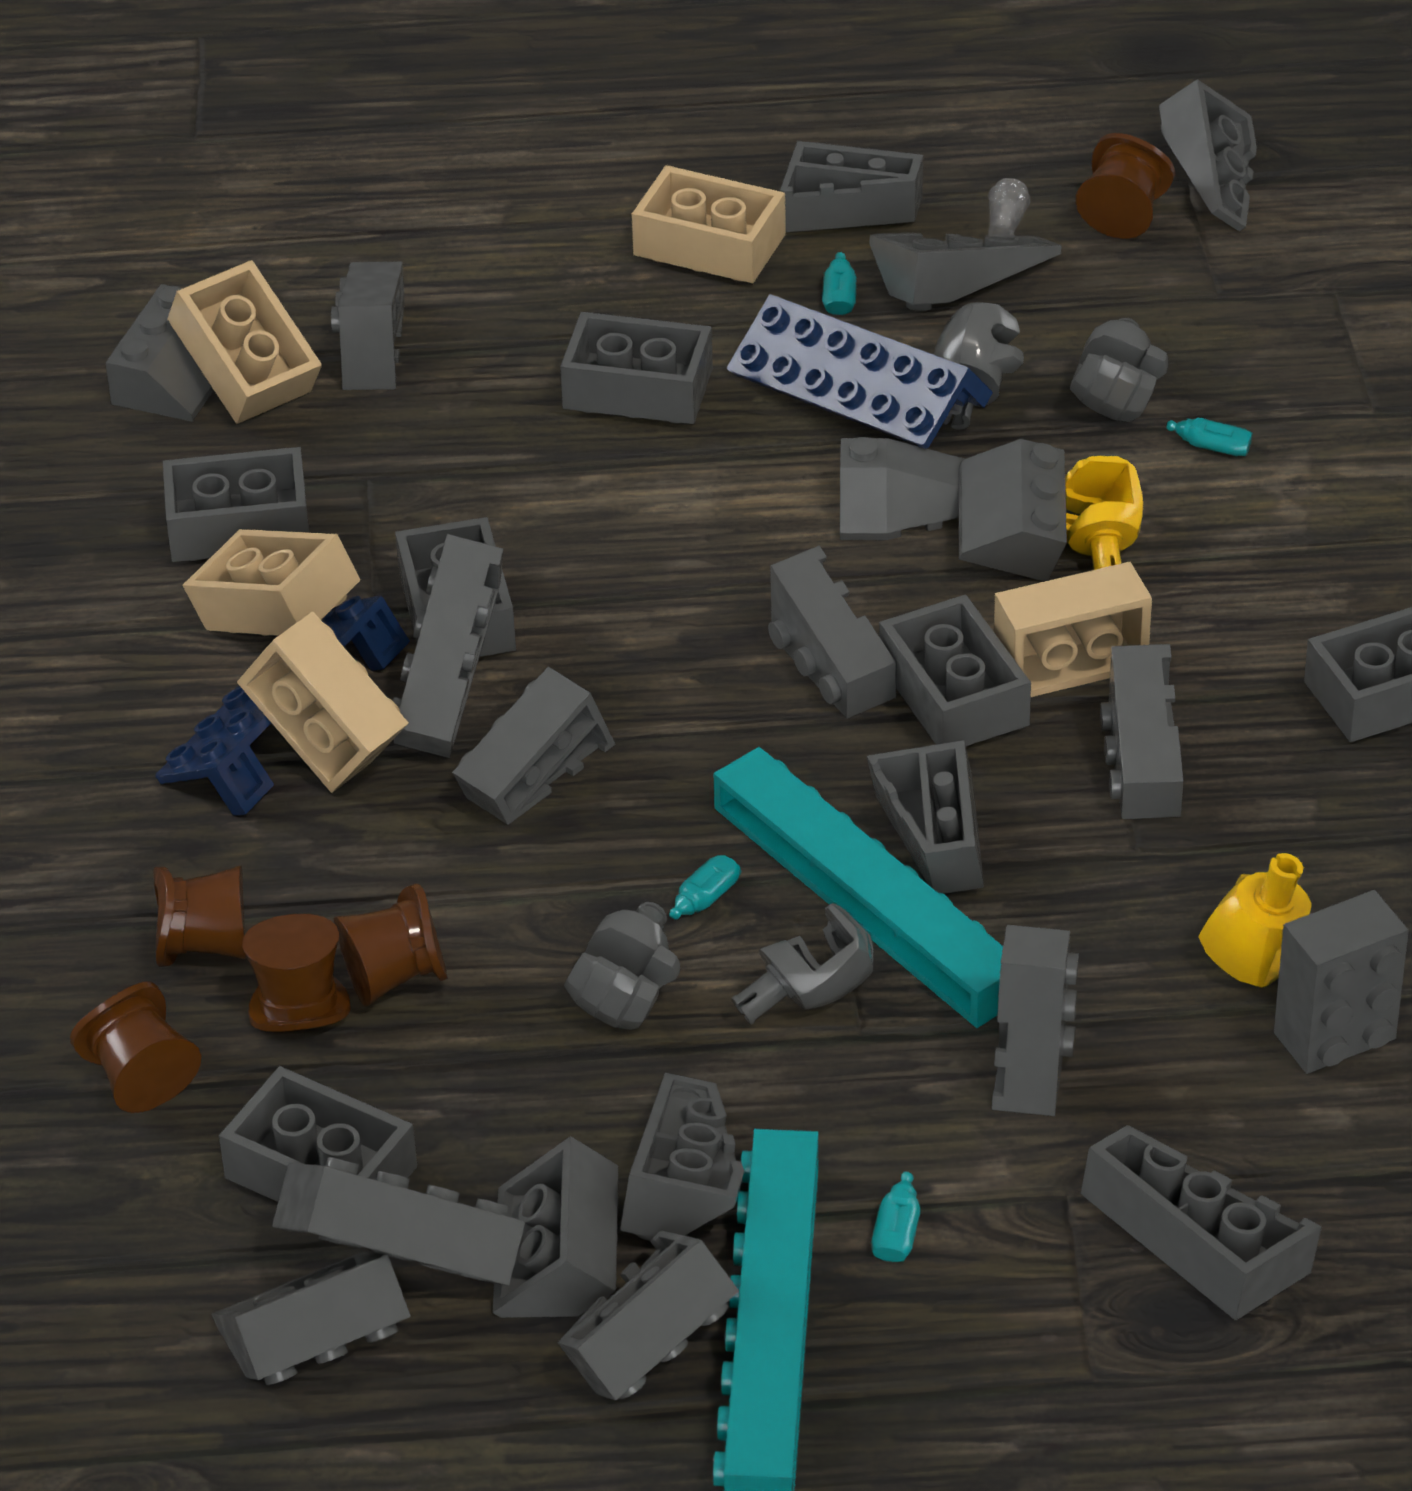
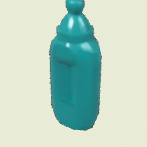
[822,252,857,315]
[1166,418,1253,456]
[669,855,742,920]
[871,1172,921,1262]

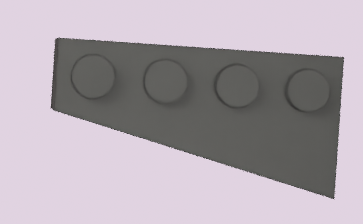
[393,534,504,758]
[1081,1125,1322,1321]
[272,1157,525,1286]

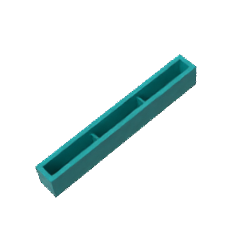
[713,747,1003,1028]
[713,1129,819,1491]

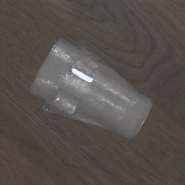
[988,178,1031,236]

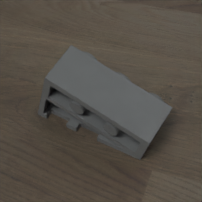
[780,141,923,232]
[331,262,405,390]
[768,545,896,719]
[1100,644,1183,819]
[867,740,984,894]
[992,925,1079,1116]
[558,1230,739,1400]

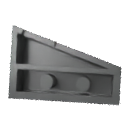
[452,667,616,825]

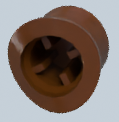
[1076,133,1175,239]
[153,865,246,967]
[334,883,449,1006]
[242,913,351,1032]
[70,981,202,1113]

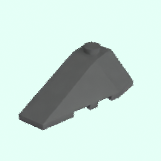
[620,1073,744,1241]

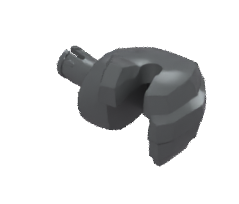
[933,302,1024,429]
[1070,318,1169,422]
[564,902,680,1030]
[731,903,874,1025]

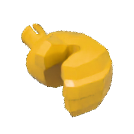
[1065,456,1143,570]
[1198,853,1312,987]

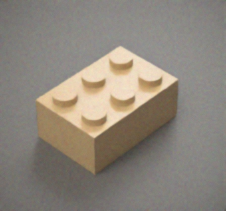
[632,165,786,284]
[167,260,322,424]
[182,529,360,636]
[994,562,1152,697]
[237,611,409,793]

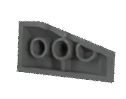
[1159,79,1257,232]
[869,233,1062,311]
[840,437,965,540]

